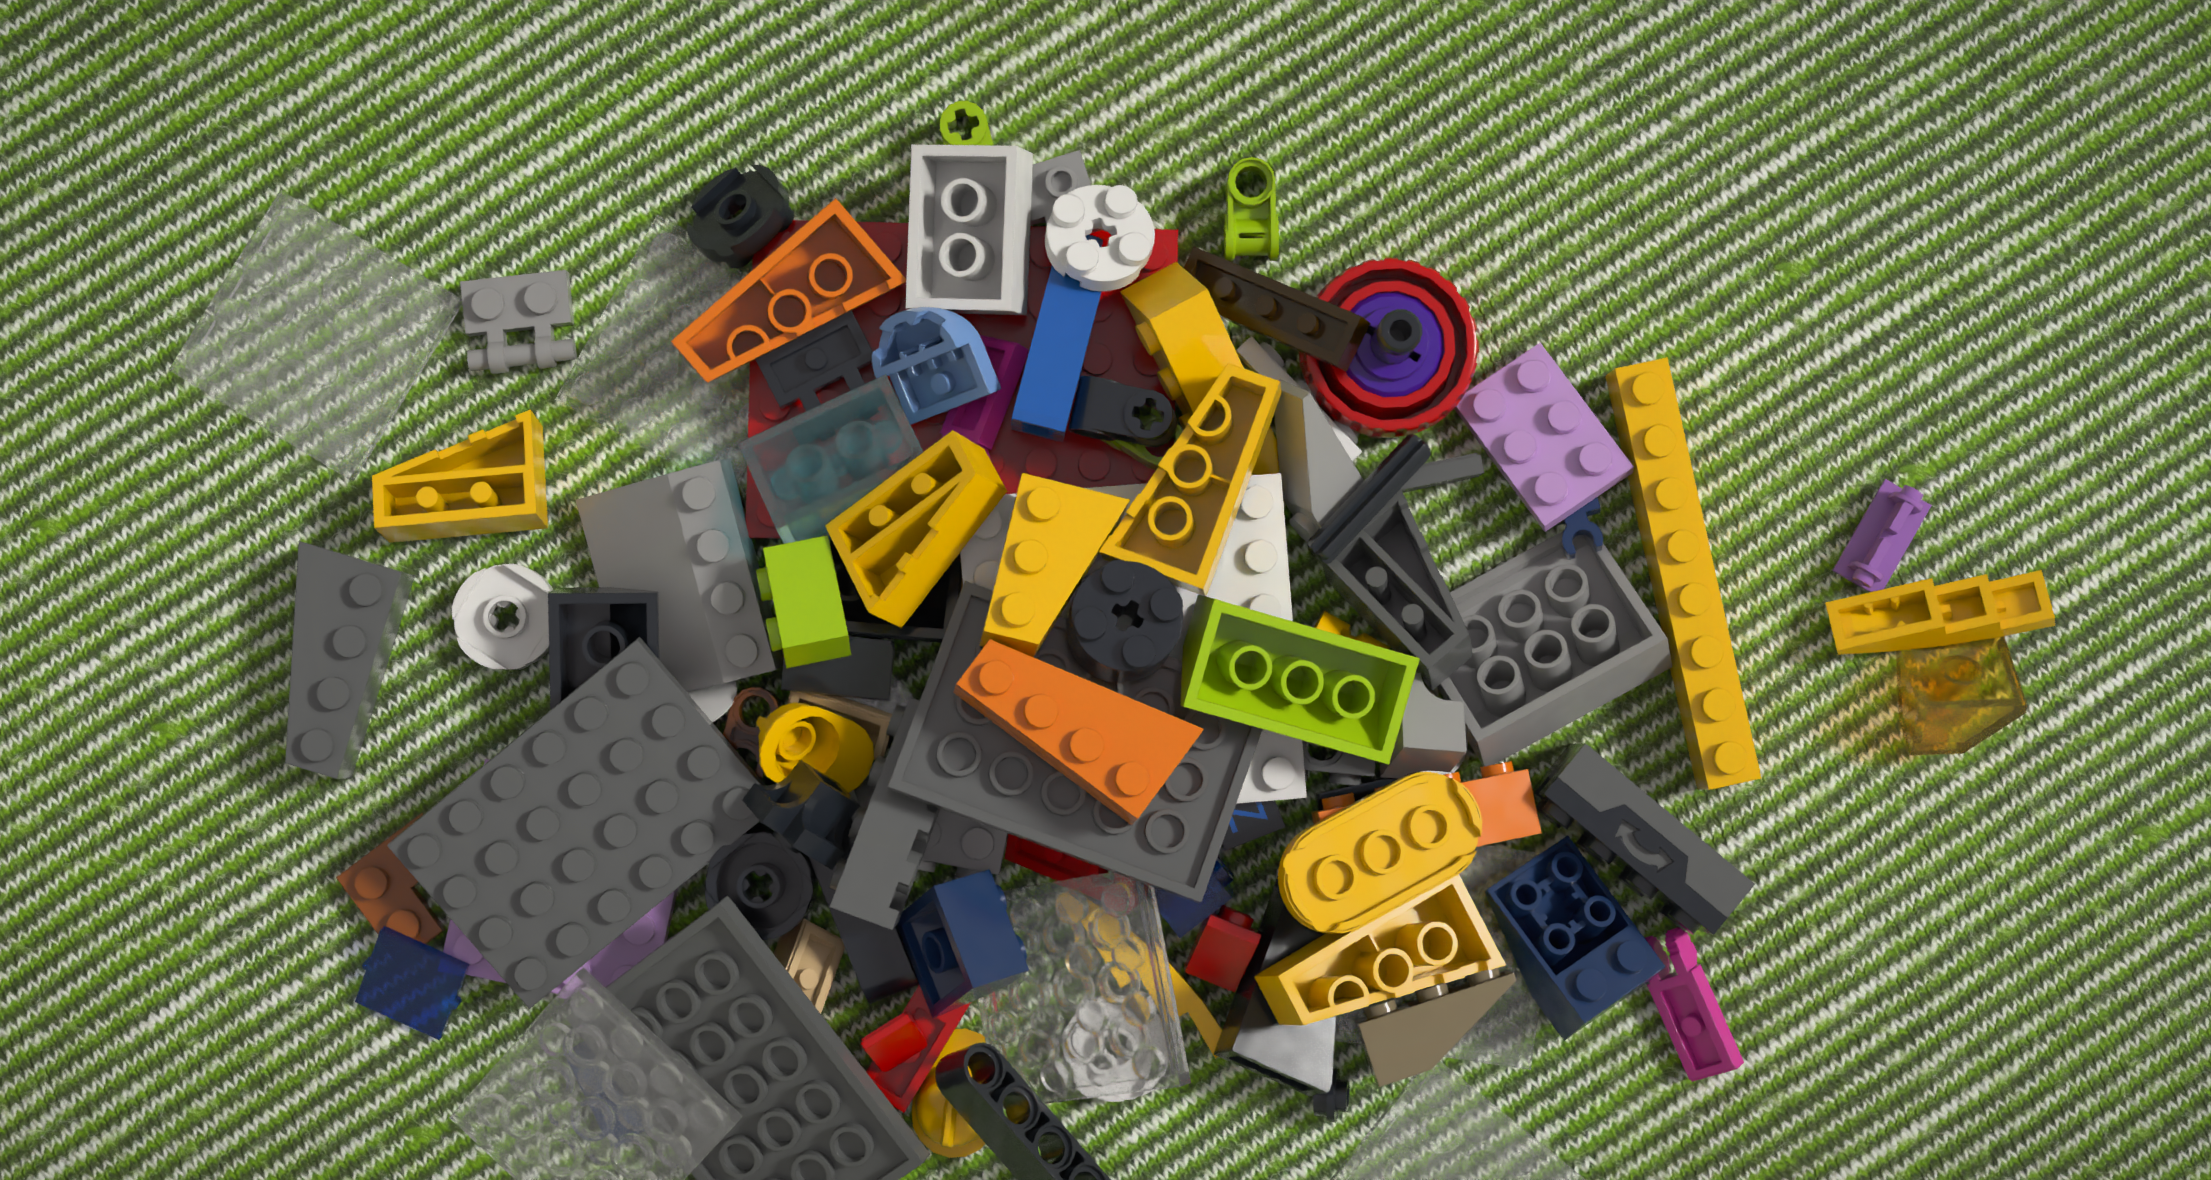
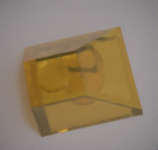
[1896,636,2028,755]

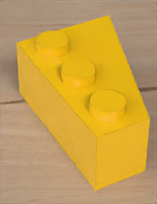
[372,409,548,543]
[825,430,1007,628]
[979,473,1130,657]

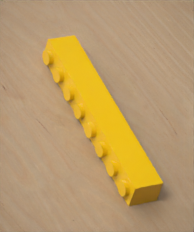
[1605,357,1762,790]

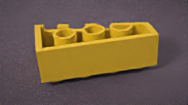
[1120,262,1279,475]
[1099,363,1282,596]
[1254,874,1506,1025]

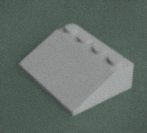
[575,459,784,692]
[1437,531,1672,766]

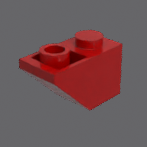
[1183,904,1261,992]

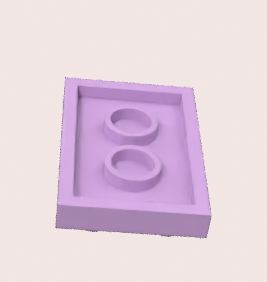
[1454,343,1634,532]

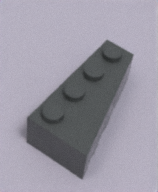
[285,541,415,779]
[829,697,940,930]

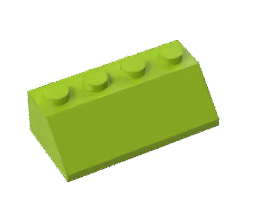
[1180,594,1420,765]

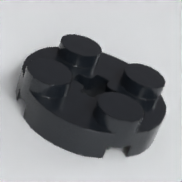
[687,165,794,269]

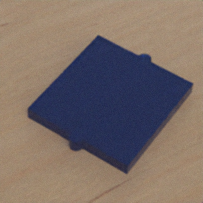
[355,926,470,1040]

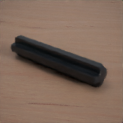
[1307,434,1431,564]

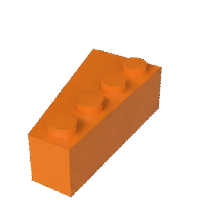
[671,198,907,384]
[954,639,1204,825]
[1311,761,1541,847]

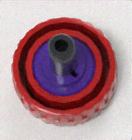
[1299,257,1479,439]

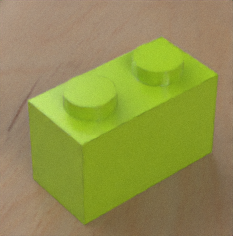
[756,535,851,668]

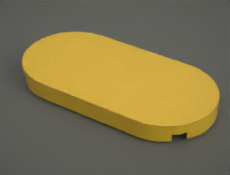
[1278,772,1482,934]

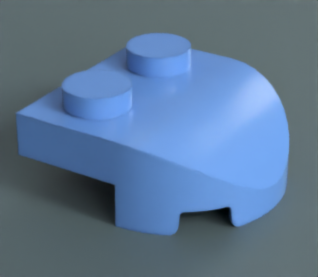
[872,307,1002,425]

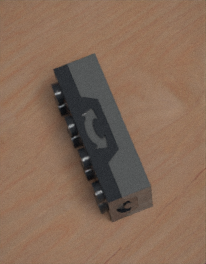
[1532,743,1755,935]

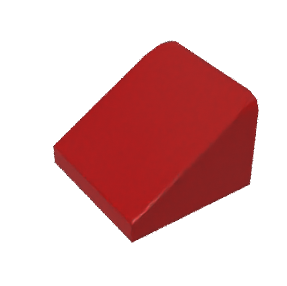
[861,1011,928,1072]

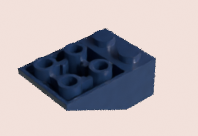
[1484,835,1666,1041]

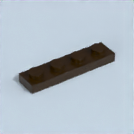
[1184,247,1371,372]

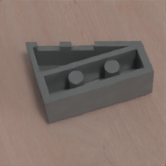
[1322,489,1473,690]

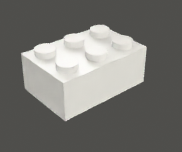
[906,144,1033,315]

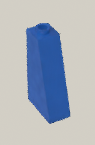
[1011,235,1103,443]

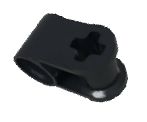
[1068,376,1177,447]

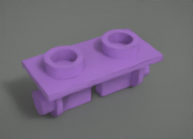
[1832,479,1932,592]

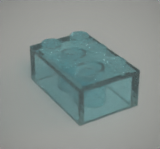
[738,374,923,544]

